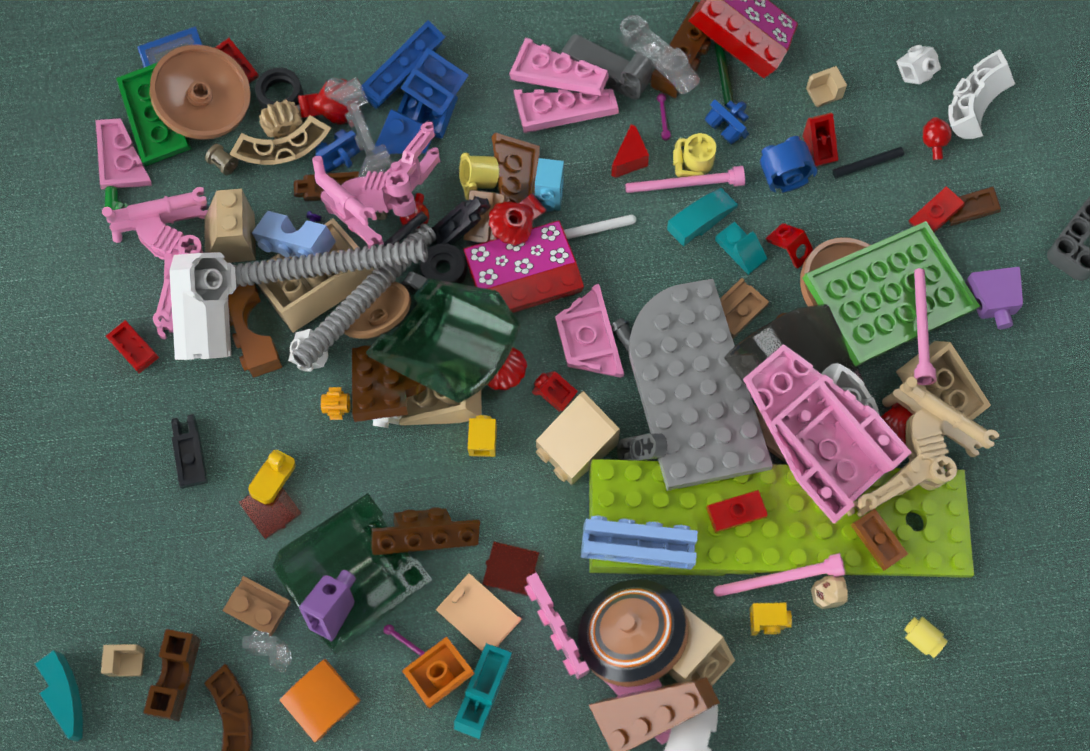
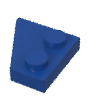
[372,109,436,154]

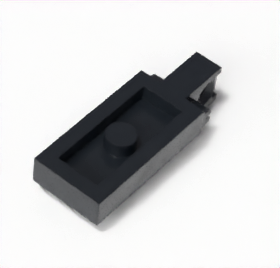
[432,197,491,245]

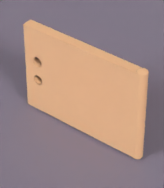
[436,573,521,652]

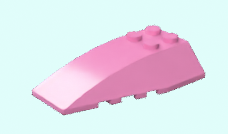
[743,344,912,523]

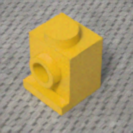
[750,603,792,636]

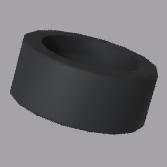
[255,67,304,109]

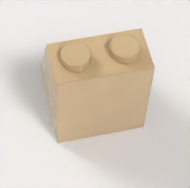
[205,189,256,263]
[536,391,620,485]
[667,604,735,686]

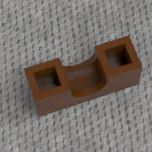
[143,629,201,722]

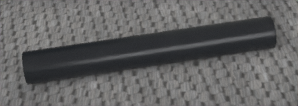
[832,147,904,179]
[384,211,428,246]

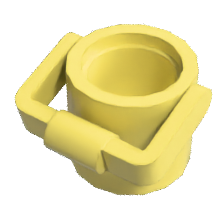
[673,133,716,177]
[459,153,499,200]

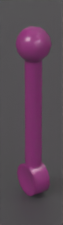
[657,93,671,141]
[383,624,425,656]

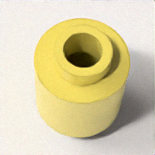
[904,617,948,658]

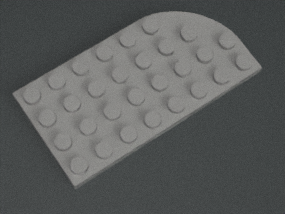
[628,279,773,491]

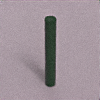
[714,42,734,107]

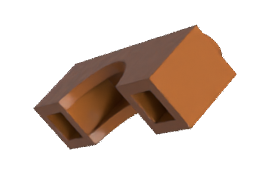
[228,283,283,378]

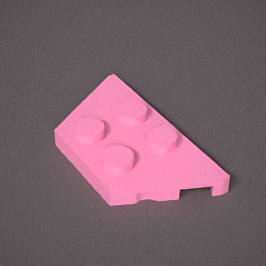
[555,284,624,378]

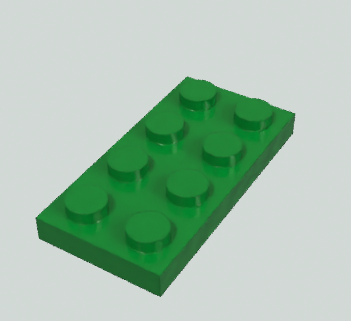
[116,62,191,166]

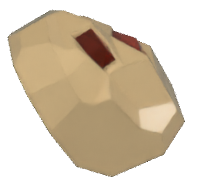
[811,575,848,609]

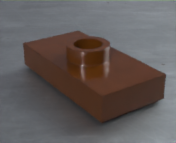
[949,186,1001,226]

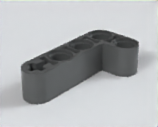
[559,35,653,100]
[1047,196,1090,281]

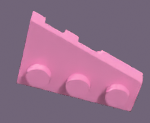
[96,119,152,189]

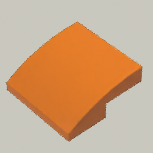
[280,659,361,742]

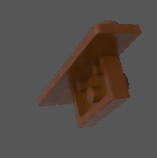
[371,507,480,555]

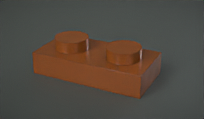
[851,509,908,571]

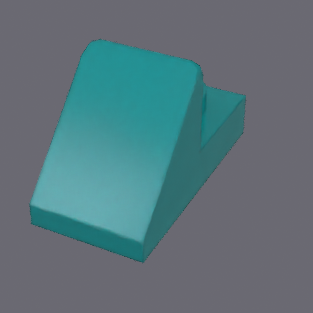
[715,222,767,275]

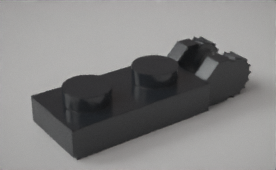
[171,414,208,489]

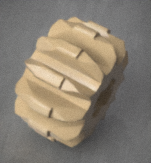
[259,100,303,139]

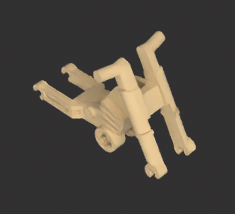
[847,377,999,517]

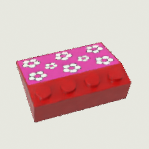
[688,0,798,79]
[463,220,584,321]

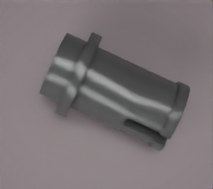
[611,318,632,352]

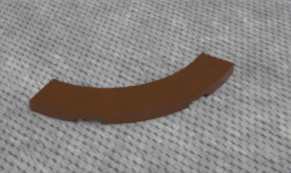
[204,664,253,751]

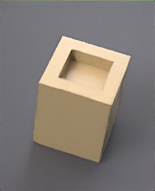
[806,66,847,107]
[101,645,145,677]

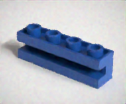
[359,20,445,110]

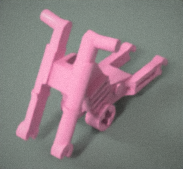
[312,122,440,249]
[102,187,208,340]

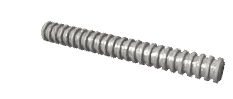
[292,224,436,369]
[233,239,428,287]

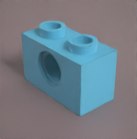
[535,158,564,212]

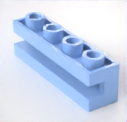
[581,516,698,570]

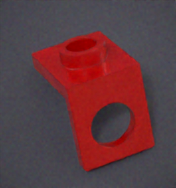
[766,223,813,268]

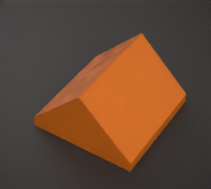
[402,636,475,708]

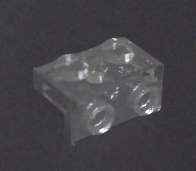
[242,631,291,672]

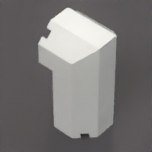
[169,252,236,360]

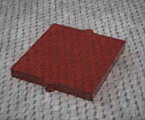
[239,487,302,539]
[482,541,539,596]

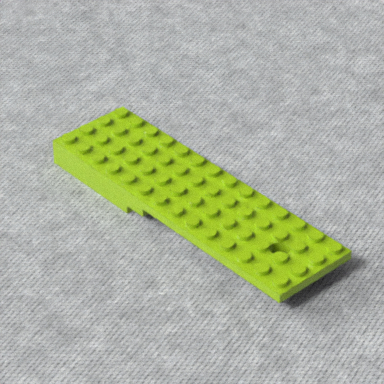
[589,459,974,578]

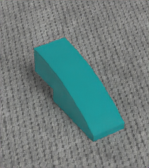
[667,188,738,247]
[454,643,512,739]
[35,650,83,742]

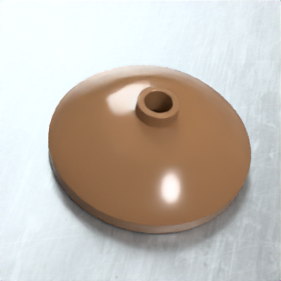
[344,282,411,339]

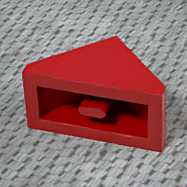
[802,112,838,166]
[611,124,649,178]

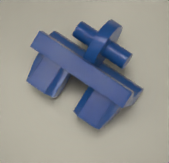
[705,100,749,144]
[314,129,362,173]

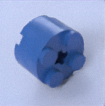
[760,136,817,192]

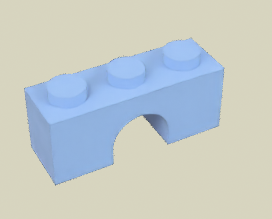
[252,211,336,258]

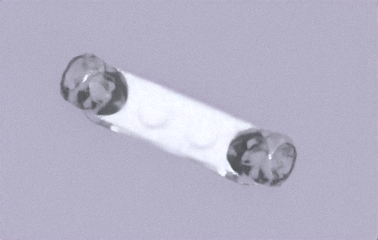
[619,15,700,94]
[324,77,393,177]

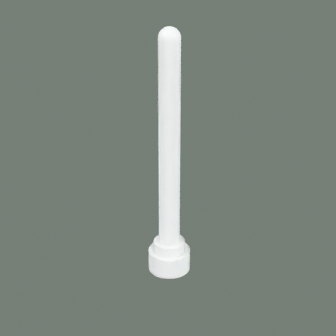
[564,215,636,239]

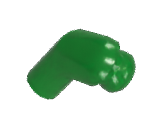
[105,186,128,210]

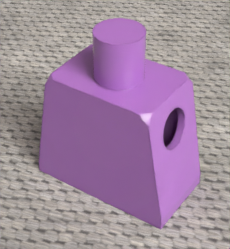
[965,267,1023,329]
[299,570,356,641]

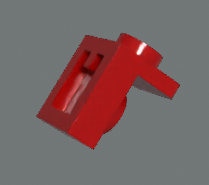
[532,371,578,412]

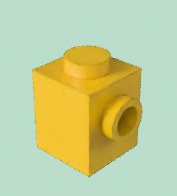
[468,415,497,457]

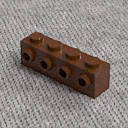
[650,1,712,99]

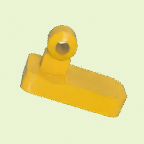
[248,450,296,504]

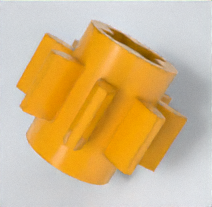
[321,387,351,420]

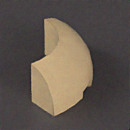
[230,115,331,165]

